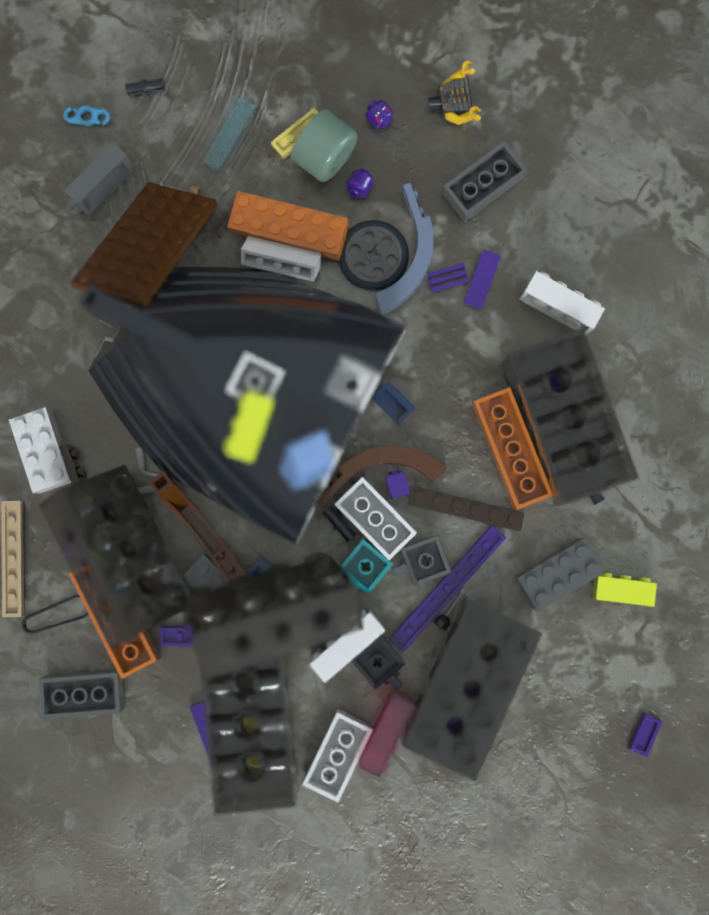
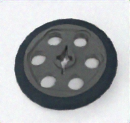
[338,220,409,290]

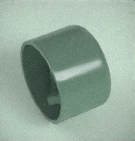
[291,109,358,182]

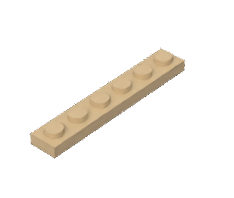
[1,501,24,617]

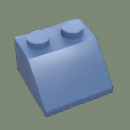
[280,430,334,490]

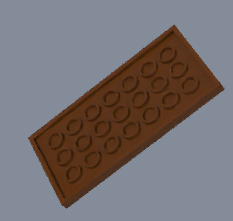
[71,182,217,308]

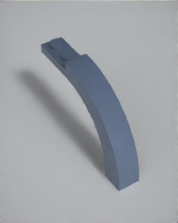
[375,183,433,314]

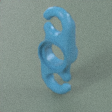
[63,106,110,126]

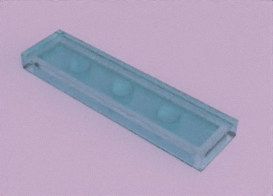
[203,97,256,172]

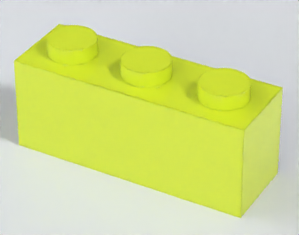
[225,391,274,463]
[592,573,657,607]

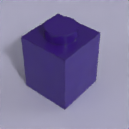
[385,469,411,499]

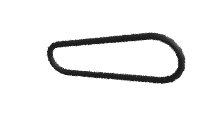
[22,595,88,634]

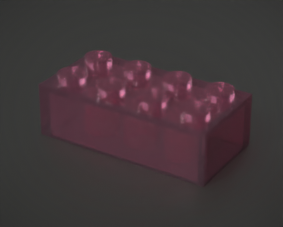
[358,688,417,778]

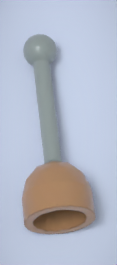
[157,182,202,195]

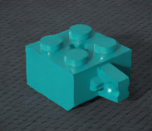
[338,539,393,595]

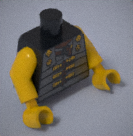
[428,61,481,125]

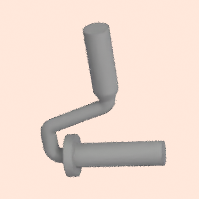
[130,447,160,497]

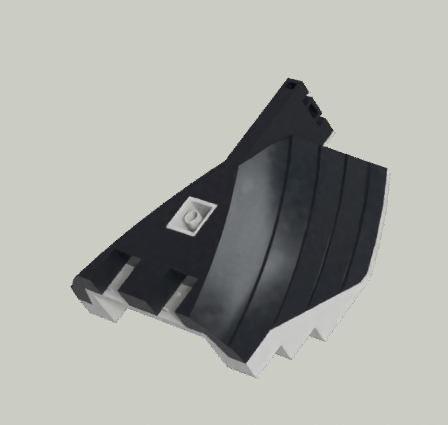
[79,267,407,544]

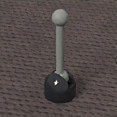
[433,588,467,631]

